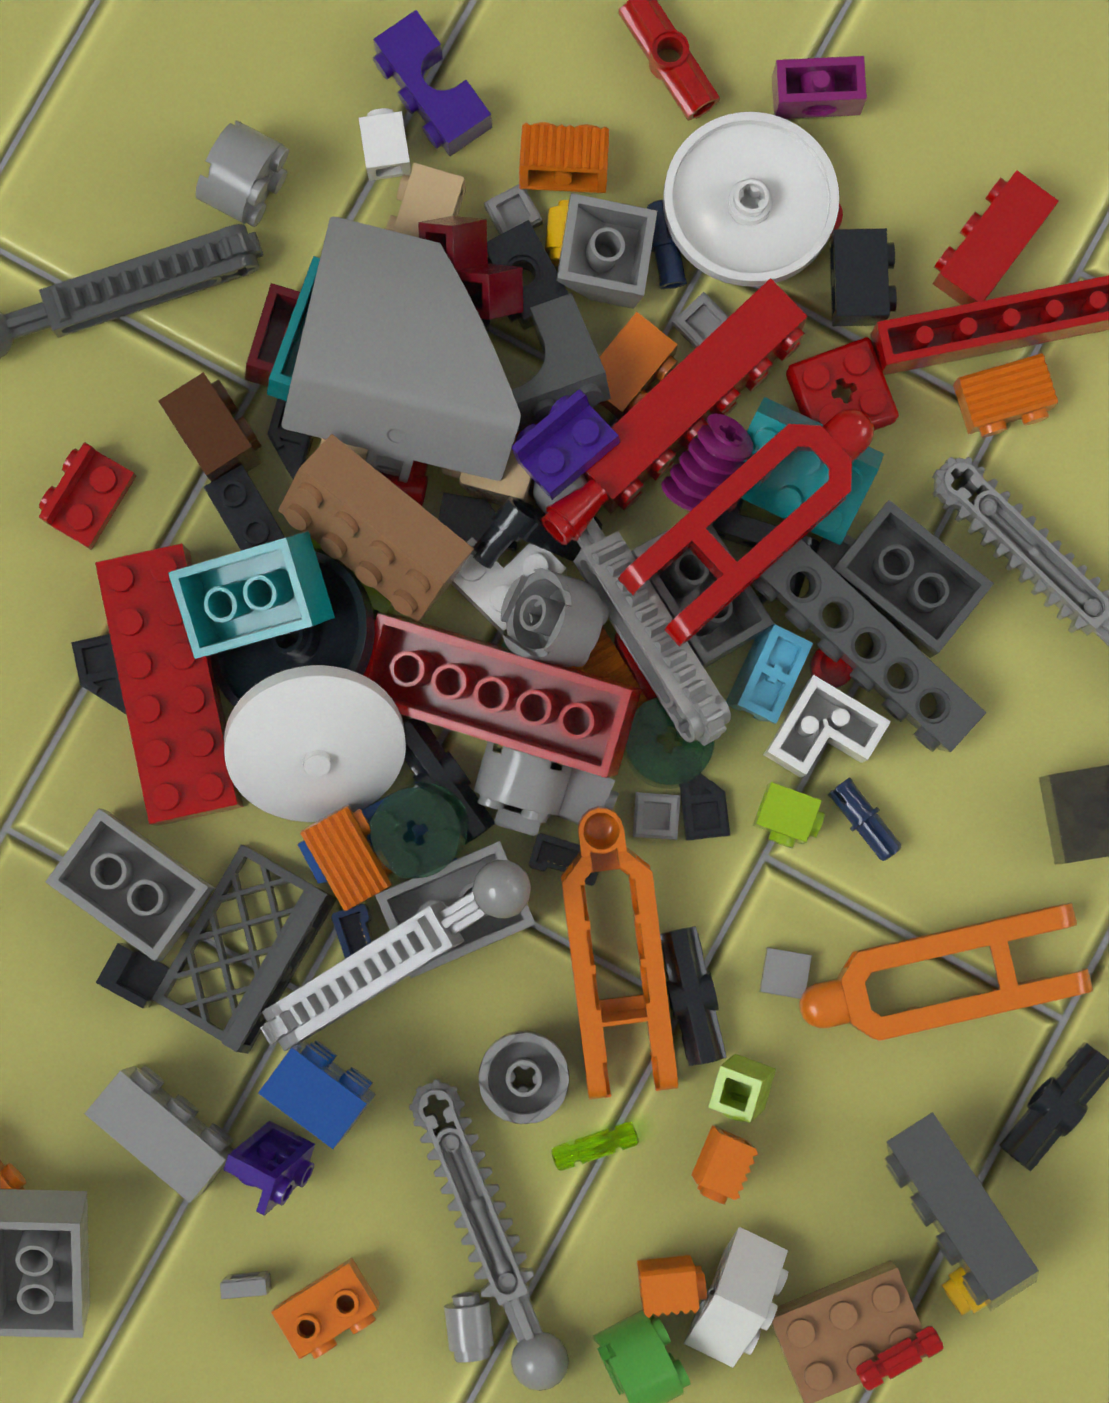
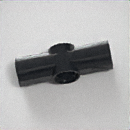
[403,718,496,845]
[660,926,727,1066]
[999,1042,1109,1172]

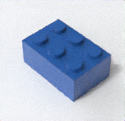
[258,1040,376,1149]

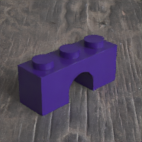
[372,10,492,156]

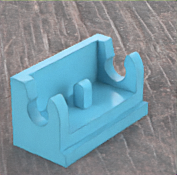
[726,624,813,724]

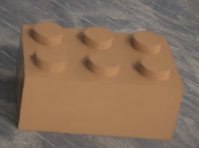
[771,1261,927,1403]

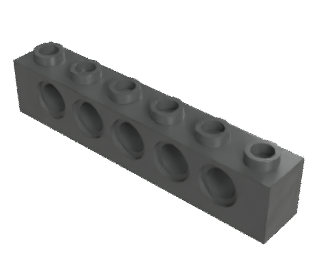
[752,540,986,752]

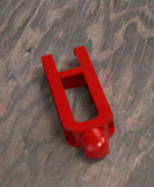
[618,409,874,647]

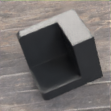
[96,943,169,1009]

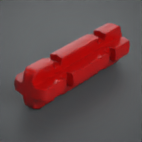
[855,1326,944,1391]

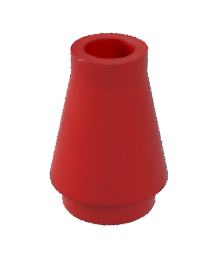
[541,479,609,545]

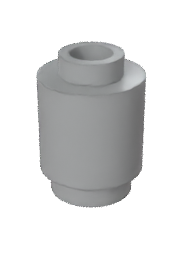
[444,1292,494,1363]

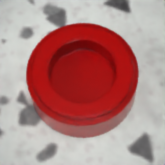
[810,648,853,688]

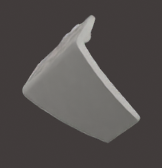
[281,216,521,483]

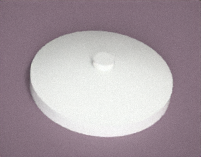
[663,112,839,287]
[224,665,406,822]

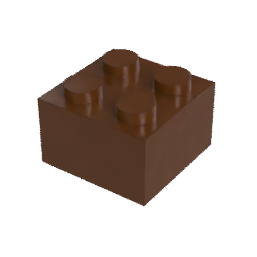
[158,372,262,482]

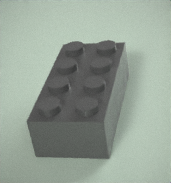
[885,1112,1039,1311]

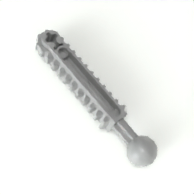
[932,457,1109,646]
[533,474,731,746]
[260,860,531,1051]
[409,1079,569,1391]

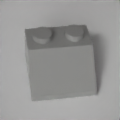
[556,193,657,309]

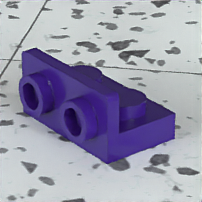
[512,389,620,500]
[223,1121,315,1216]

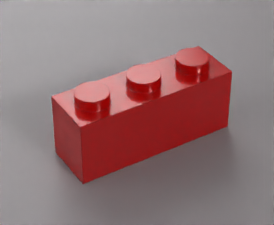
[933,170,1059,305]

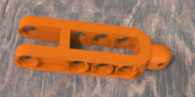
[561,806,678,1100]
[799,903,1093,1041]

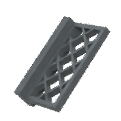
[152,844,337,1054]

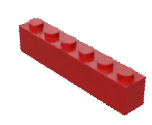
[870,275,1109,375]

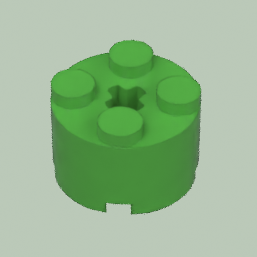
[593,1310,691,1403]

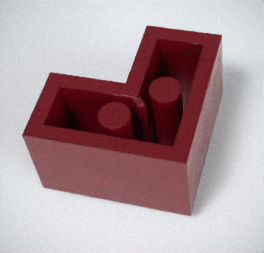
[418,216,523,320]

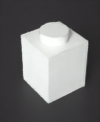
[359,108,411,181]

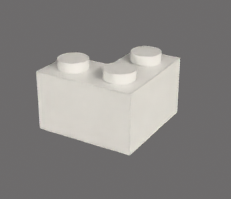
[451,538,567,636]
[763,675,891,778]
[684,1227,789,1368]

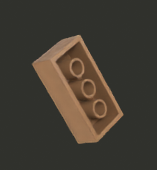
[278,434,474,623]

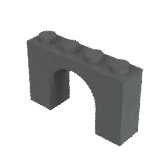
[511,293,611,432]

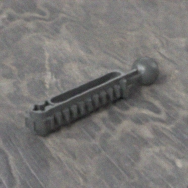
[0,224,264,358]

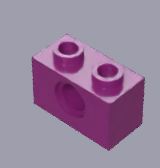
[772,56,867,119]

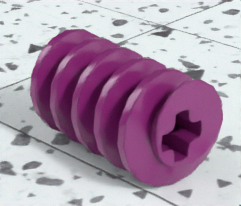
[661,413,753,511]

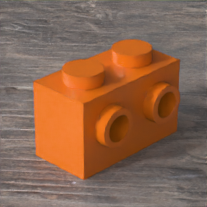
[271,1258,380,1359]

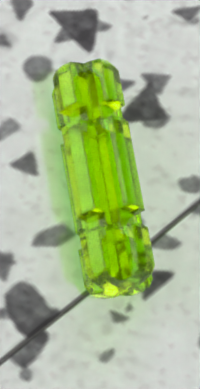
[551,1122,639,1171]

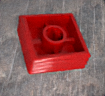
[786,337,899,431]

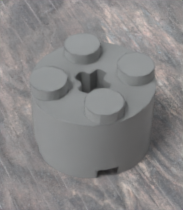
[196,120,289,227]
[501,568,609,667]
[474,741,573,823]
[479,1030,569,1124]

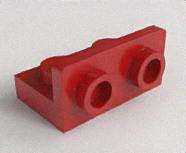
[39,442,137,550]

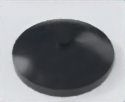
[210,552,375,707]

